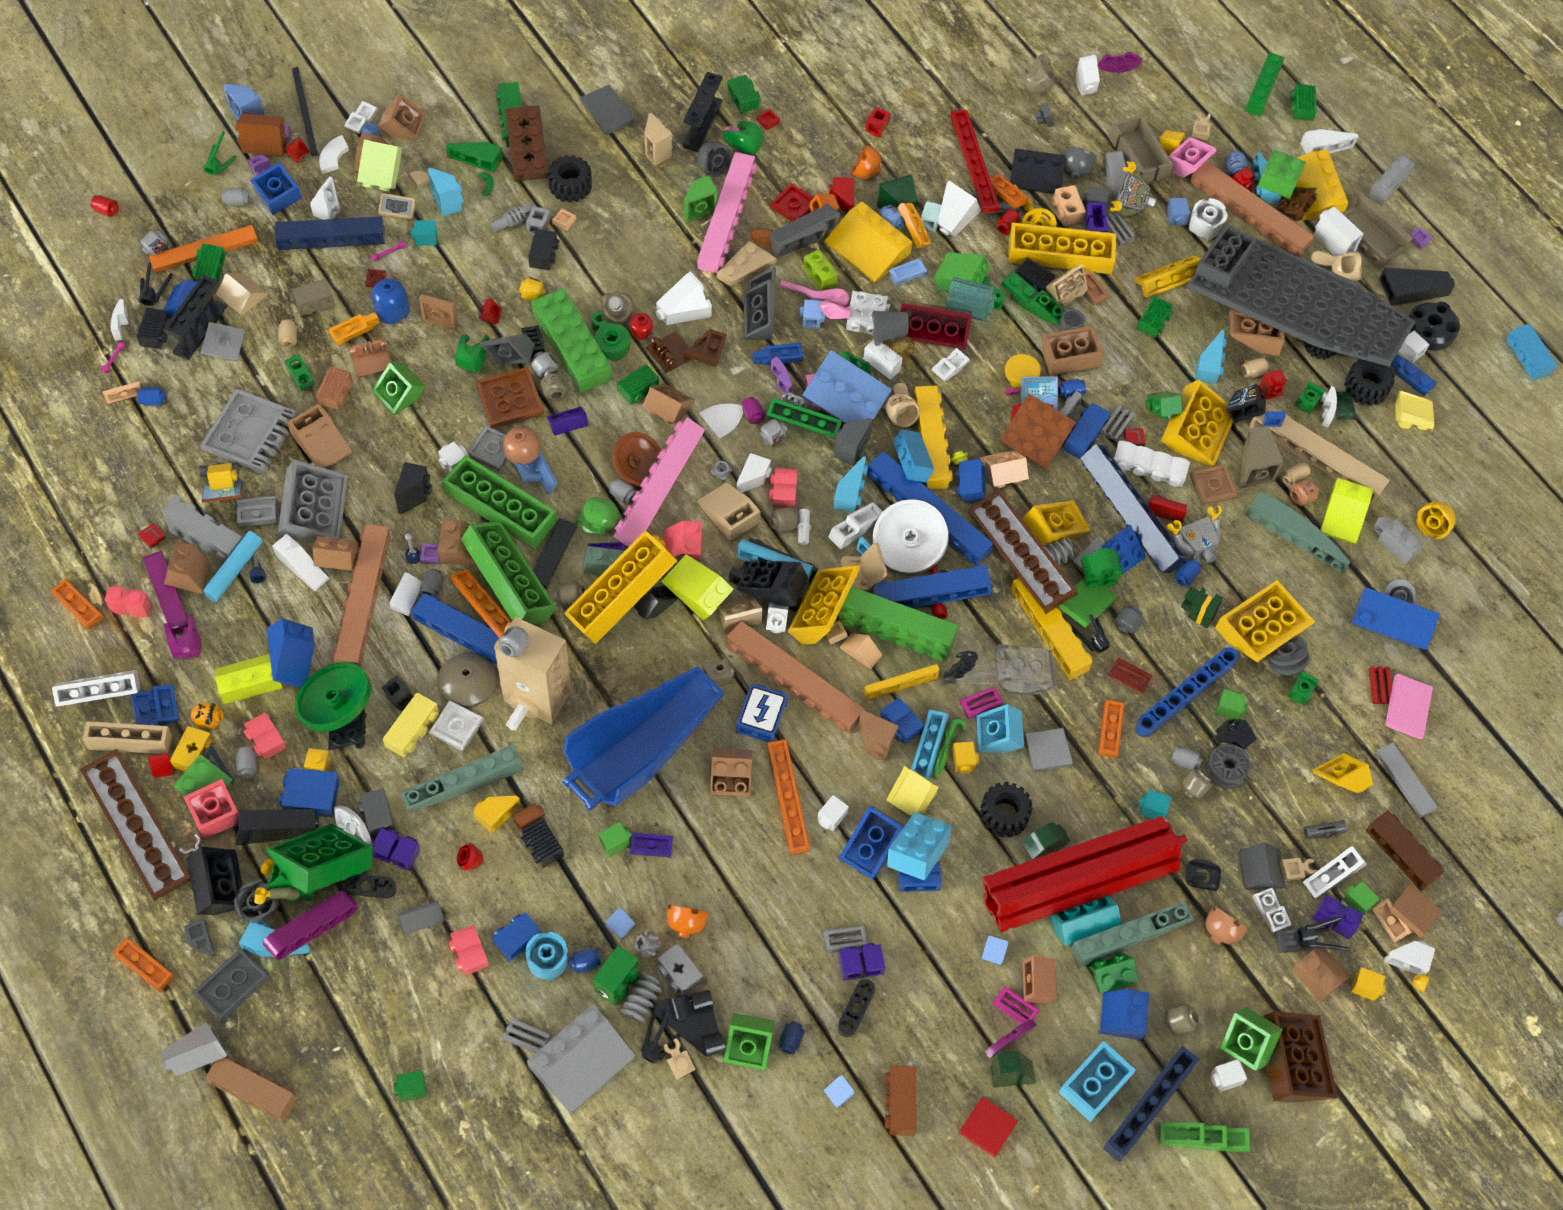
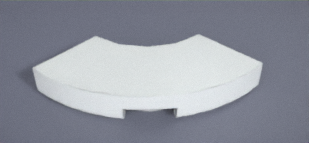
[319,135,349,174]
[334,805,372,846]

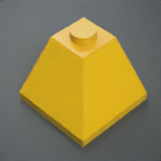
[1313,753,1373,793]

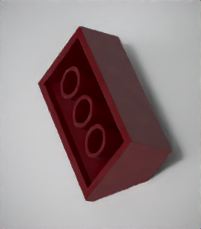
[897,300,972,350]

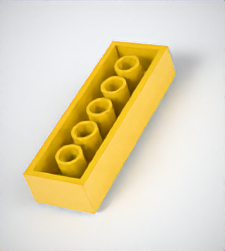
[1008,222,1116,274]
[564,530,677,644]

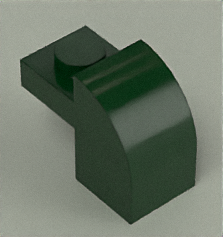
[1022,822,1071,859]

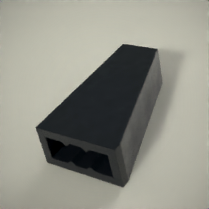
[1379,268,1455,306]
[234,809,319,846]

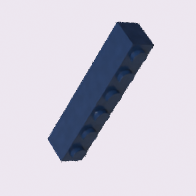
[275,216,385,250]
[1103,1046,1199,1162]

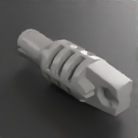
[490,203,534,233]

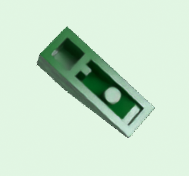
[446,142,503,173]

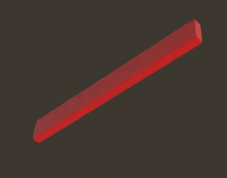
[950,110,999,213]

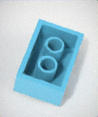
[887,812,952,881]
[1058,1041,1136,1122]

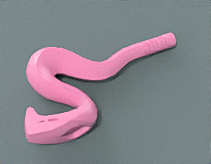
[780,280,851,319]

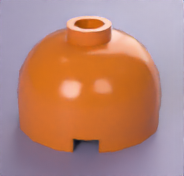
[851,145,882,180]
[667,904,709,938]

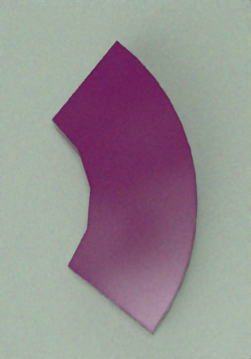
[1098,51,1142,73]
[985,1019,1037,1058]

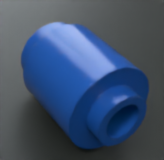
[1058,379,1086,399]
[137,387,167,406]
[1175,559,1201,586]
[569,948,601,974]

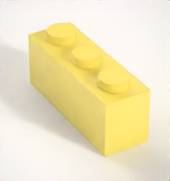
[383,693,439,758]

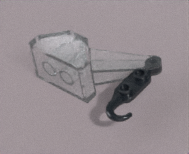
[943,644,1055,695]

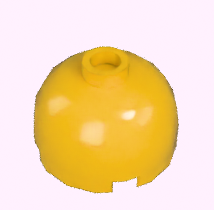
[1416,501,1456,539]

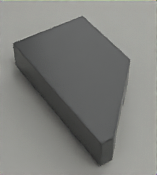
[183,919,216,957]

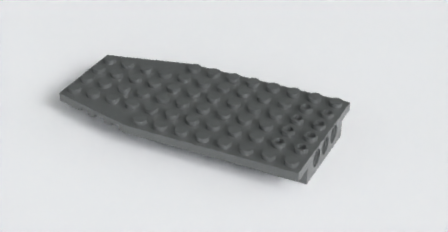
[1187,225,1416,367]

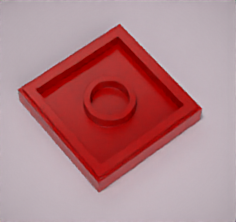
[770,183,814,222]
[959,1096,1018,1158]

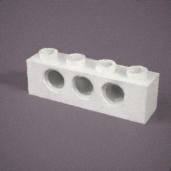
[52,670,141,707]

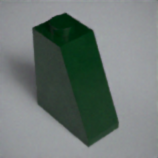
[990,1051,1036,1088]

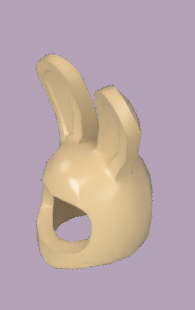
[1311,251,1362,282]
[881,383,920,427]

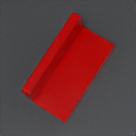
[1148,494,1187,524]

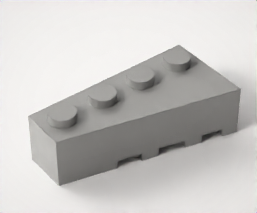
[162,494,243,562]

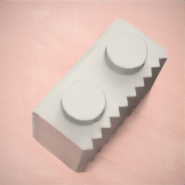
[863,339,902,380]

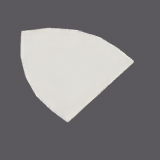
[699,404,743,439]

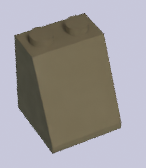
[1239,426,1284,488]

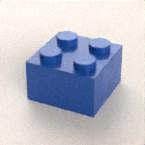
[250,162,303,215]

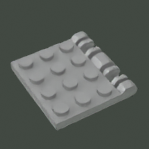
[200,389,300,475]

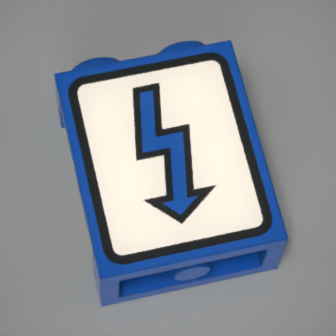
[736,684,789,742]

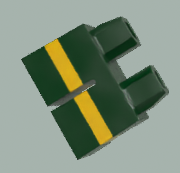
[1181,587,1223,629]

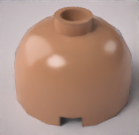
[503,427,541,465]
[1205,906,1248,945]

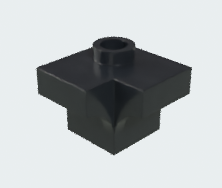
[1214,719,1257,750]

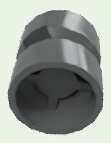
[1058,309,1085,332]

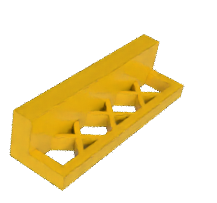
[1133,255,1202,298]

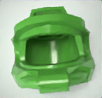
[576,497,620,535]

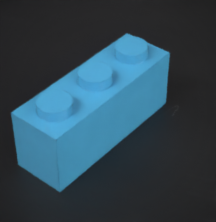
[1506,324,1558,381]
[893,429,934,483]

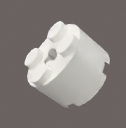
[1189,198,1228,241]

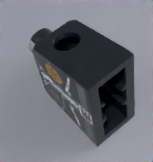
[1226,383,1266,423]

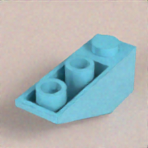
[1252,152,1281,204]
[1195,330,1227,384]
[833,456,869,512]
[239,922,311,957]

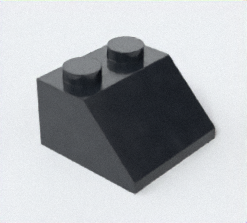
[394,462,432,514]

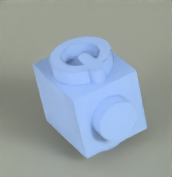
[800,300,825,329]

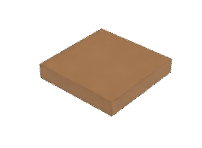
[419,294,459,329]
[1190,464,1238,505]
[1389,884,1442,938]

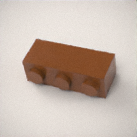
[885,1066,917,1136]

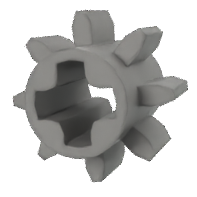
[635,931,661,958]

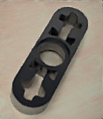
[335,874,397,898]
[838,979,875,1037]

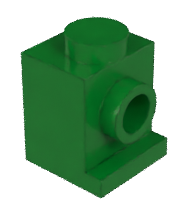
[1295,381,1325,414]
[1288,671,1319,706]

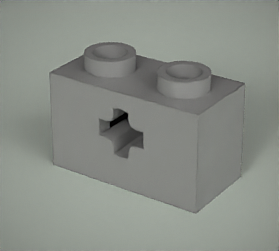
[657,944,703,995]

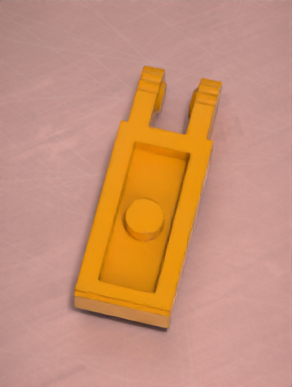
[898,203,931,249]

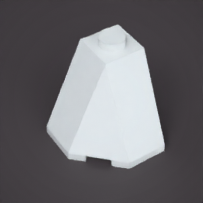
[938,181,981,238]
[656,271,712,325]

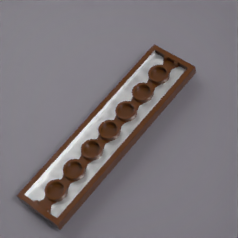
[967,489,1078,614]
[80,749,191,901]

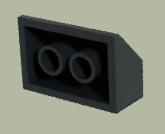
[1010,148,1065,194]
[187,847,243,915]

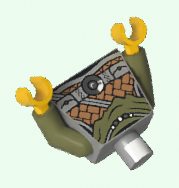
[1110,161,1156,217]

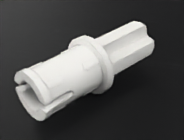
[796,509,811,546]

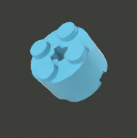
[526,932,569,981]

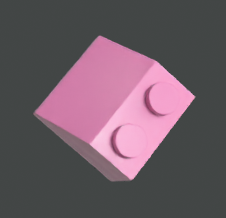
[1168,137,1217,178]

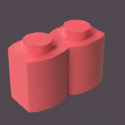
[769,468,797,508]
[104,586,152,618]
[243,712,286,760]
[448,925,489,975]

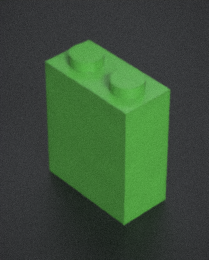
[934,252,990,293]

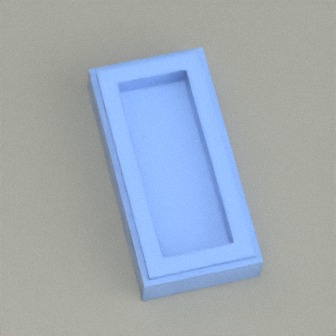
[888,258,928,286]

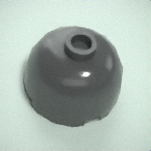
[697,141,731,177]
[1062,147,1097,178]
[234,881,279,924]

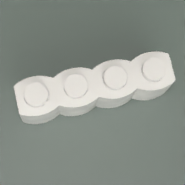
[1114,441,1190,487]

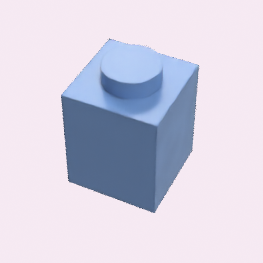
[1166,198,1190,226]

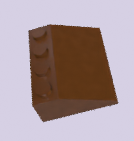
[1262,1011,1338,1103]

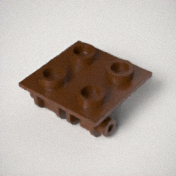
[1276,187,1317,221]
[646,331,691,373]

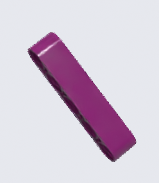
[143,551,188,635]
[263,891,359,960]

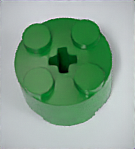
[1081,548,1123,588]

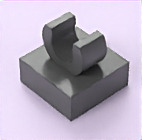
[1035,103,1054,127]
[1275,930,1301,953]

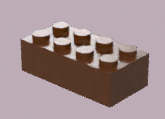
[505,105,548,182]

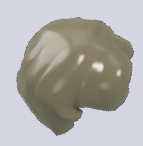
[602,291,634,324]

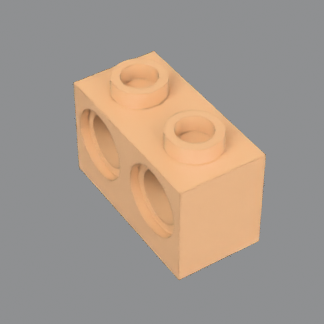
[1052,185,1086,226]

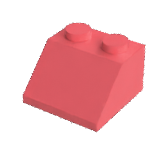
[664,521,702,561]
[184,779,238,840]

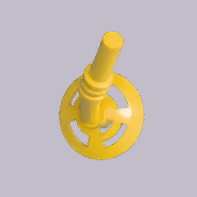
[1014,185,1057,227]

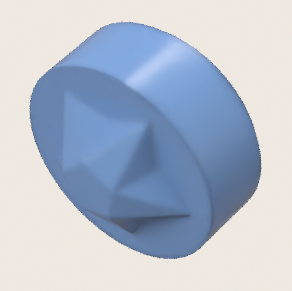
[362,123,380,136]

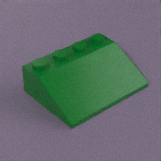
[267,824,373,894]

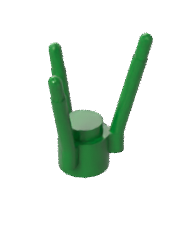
[203,131,237,176]

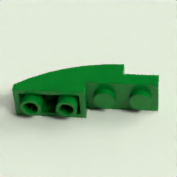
[1000,271,1066,325]

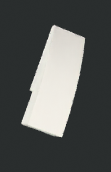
[828,502,883,550]

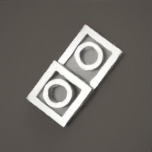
[1320,386,1337,428]
[1252,888,1292,932]

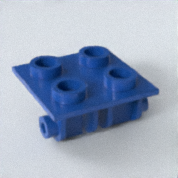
[1101,525,1146,574]

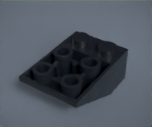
[737,560,808,606]

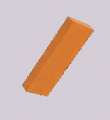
[990,174,1029,209]
[50,579,104,630]
[1098,699,1125,758]
[113,937,175,992]

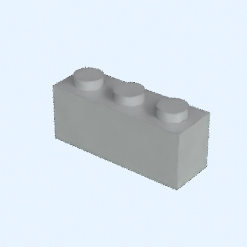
[1368,155,1415,206]

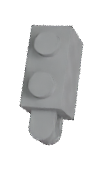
[1373,517,1424,565]

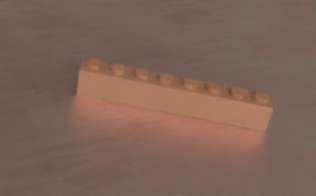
[1189,161,1315,257]
[332,524,391,667]
[726,621,865,734]

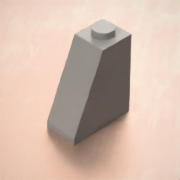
[161,1022,227,1076]

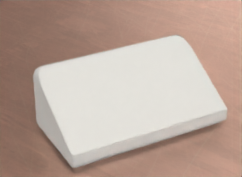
[389,572,422,616]

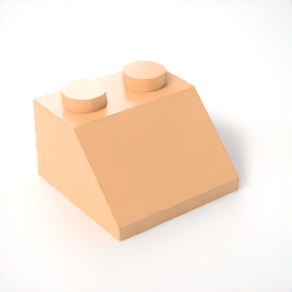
[980,450,1029,488]

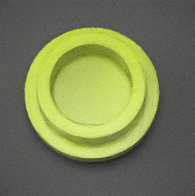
[950,450,968,465]

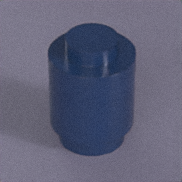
[778,1021,805,1055]

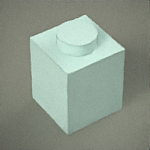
[921,201,942,232]

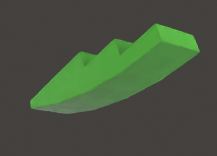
[1160,1122,1250,1152]

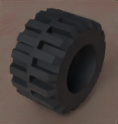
[548,155,592,203]
[1344,359,1395,406]
[979,782,1033,837]

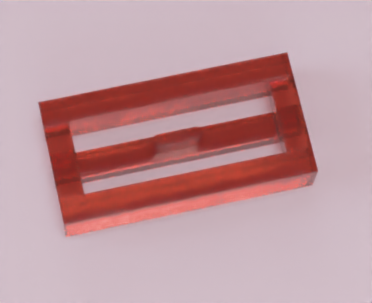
[1108,658,1153,694]

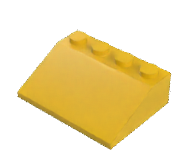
[1292,150,1348,222]
[824,201,912,283]
[1161,379,1233,467]
[788,565,861,645]
[1215,580,1315,662]

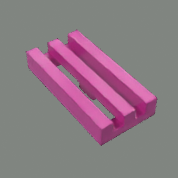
[960,687,1004,719]
[992,986,1040,1024]

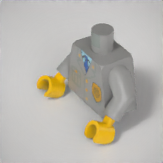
[1167,505,1222,563]

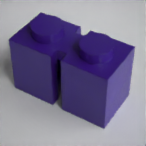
[1085,202,1108,233]
[372,828,421,871]
[1312,895,1364,939]
[838,943,885,981]

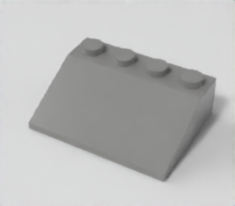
[277,460,348,541]
[527,1004,635,1115]

